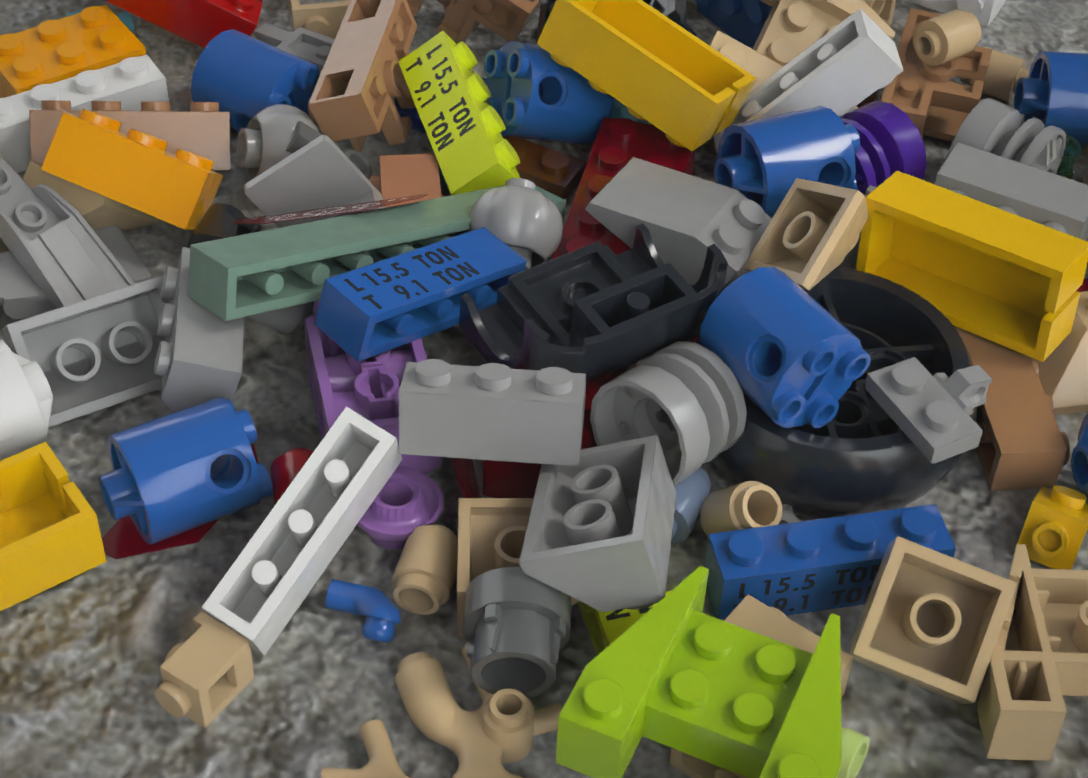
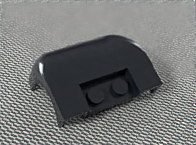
[459,223,728,384]

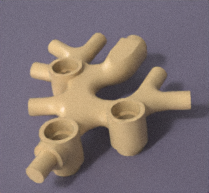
[321,644,563,778]

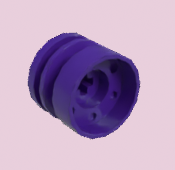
[841,100,927,195]

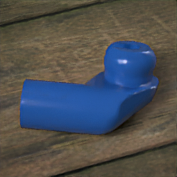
[326,579,401,643]

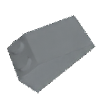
[585,157,772,285]

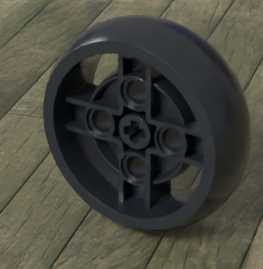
[690,267,978,518]

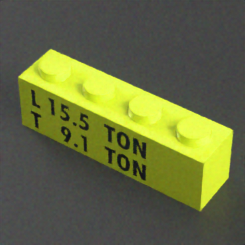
[398,31,520,195]

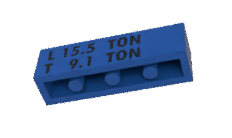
[315,227,527,362]
[704,504,956,621]

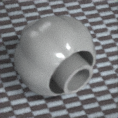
[236,104,318,180]
[467,178,563,271]

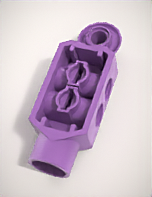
[305,300,443,549]

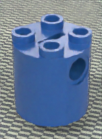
[191,29,320,132]
[484,40,614,145]
[1014,51,1088,146]
[714,106,860,218]
[699,267,871,428]
[98,397,273,545]

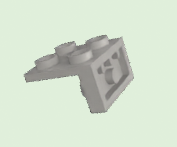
[244,135,385,228]

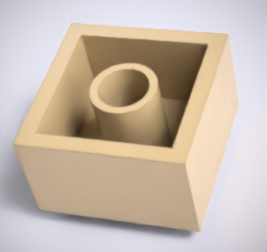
[847,536,1018,704]

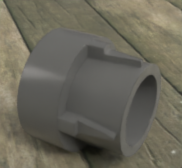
[462,567,571,697]

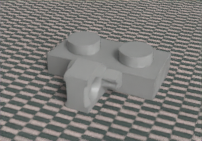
[865,357,992,464]

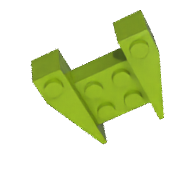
[556,566,842,778]

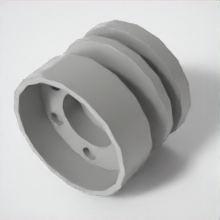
[945,98,1066,174]
[590,341,747,487]

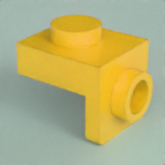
[1017,485,1088,570]

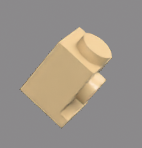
[155,611,255,728]

